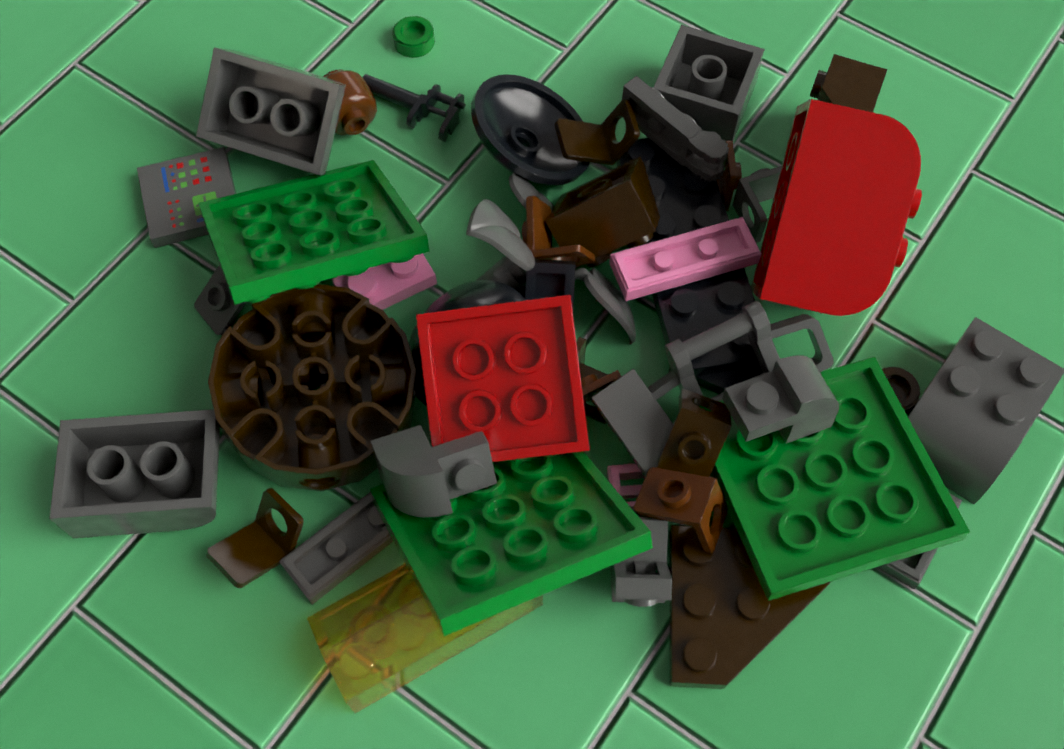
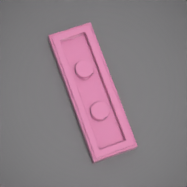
[609,217,761,301]

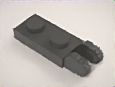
[622,76,729,182]

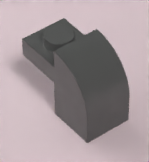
[722,355,840,443]
[371,425,497,517]
[611,506,672,607]

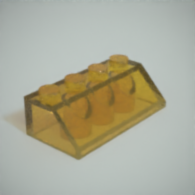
[307,564,543,713]

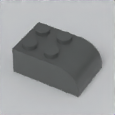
[196,47,346,175]
[907,317,1064,504]
[49,409,220,538]

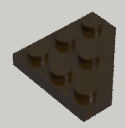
[670,525,830,689]

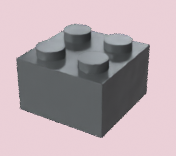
[654,25,765,141]

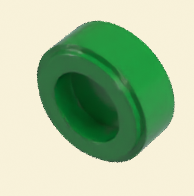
[392,16,435,58]

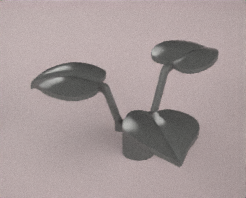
[466,173,636,345]

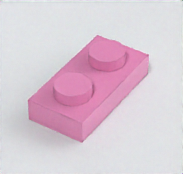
[332,253,437,310]

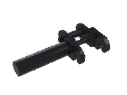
[362,74,466,142]

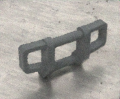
[647,301,834,406]

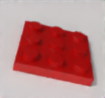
[416,295,590,462]

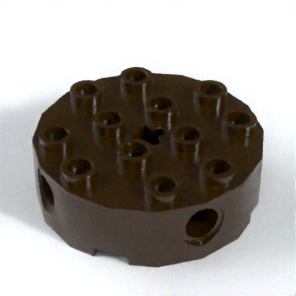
[208,284,416,491]

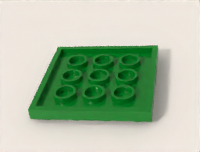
[198,160,430,305]
[699,357,970,601]
[370,451,653,636]

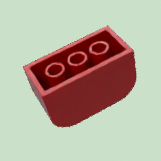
[751,99,922,316]

